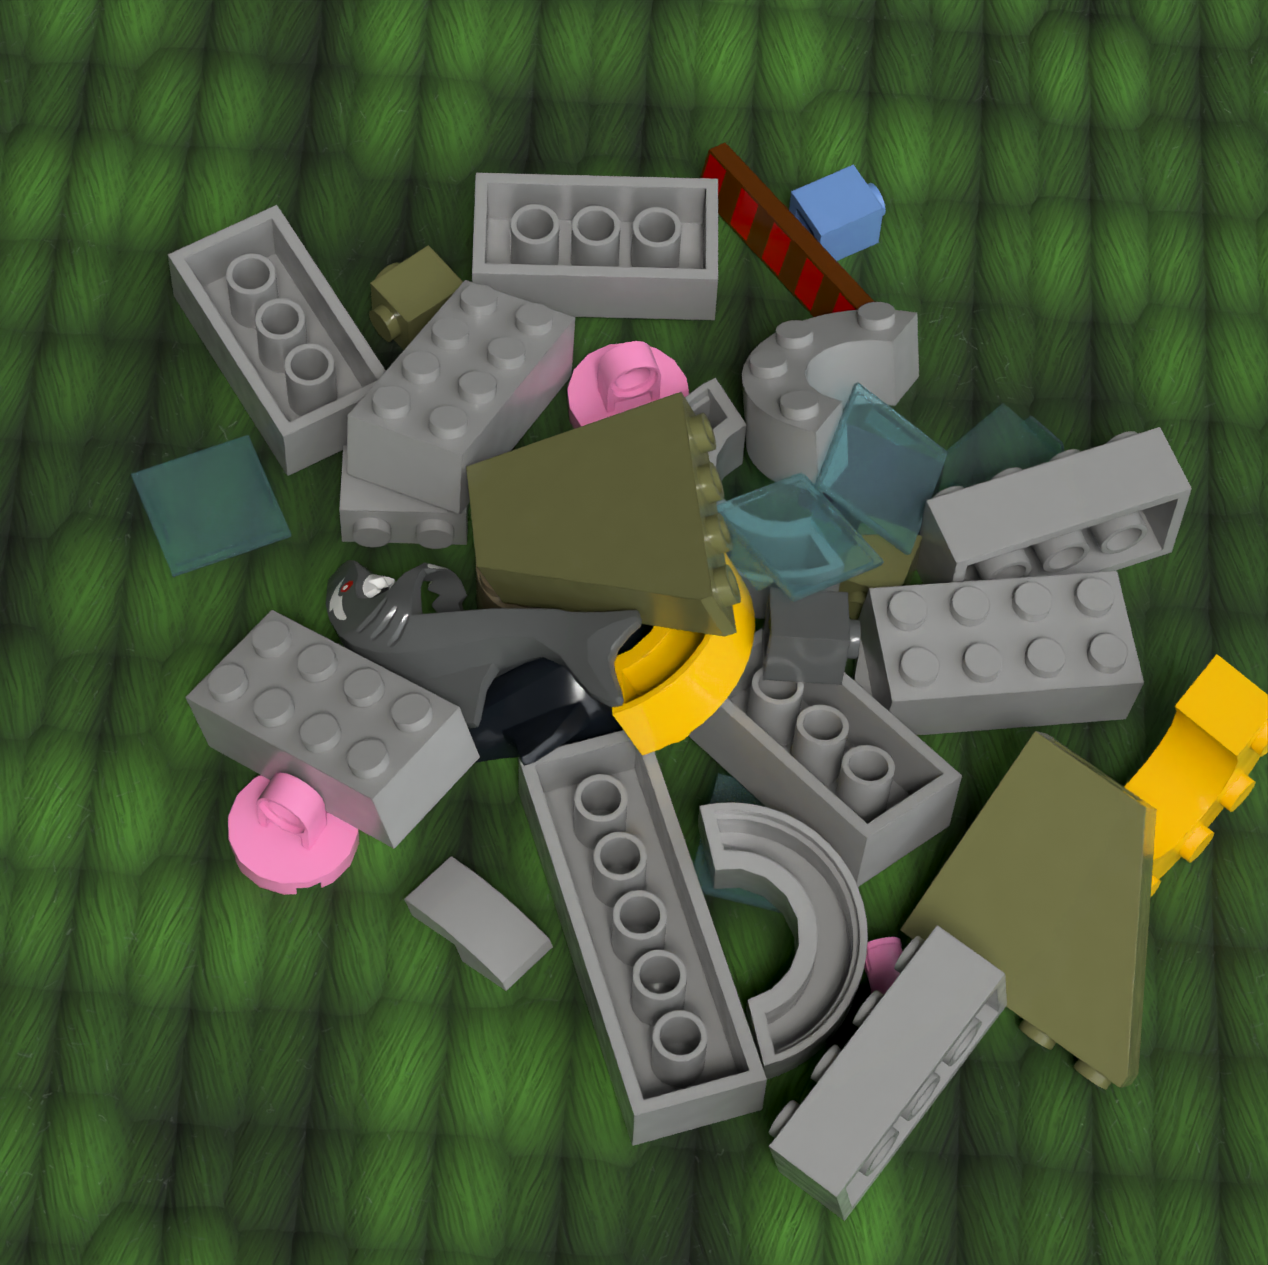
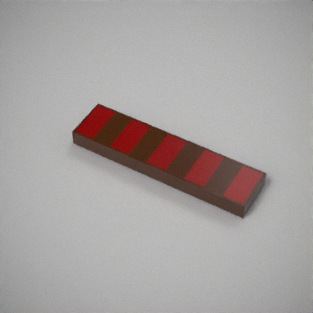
[700,142,875,317]

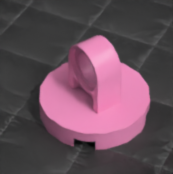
[567,341,689,429]
[228,772,359,895]

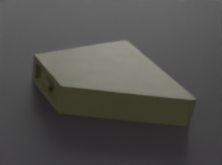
[466,392,741,637]
[900,731,1157,1090]

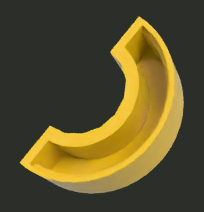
[612,553,755,756]
[1124,654,1268,897]

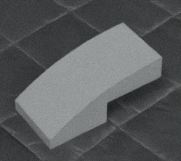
[404,856,553,991]

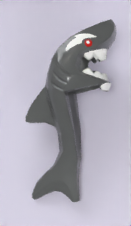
[326,560,642,728]

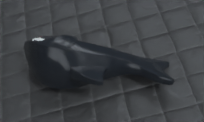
[468,624,653,766]

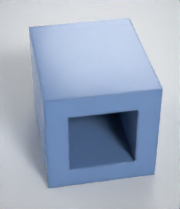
[789,165,886,261]

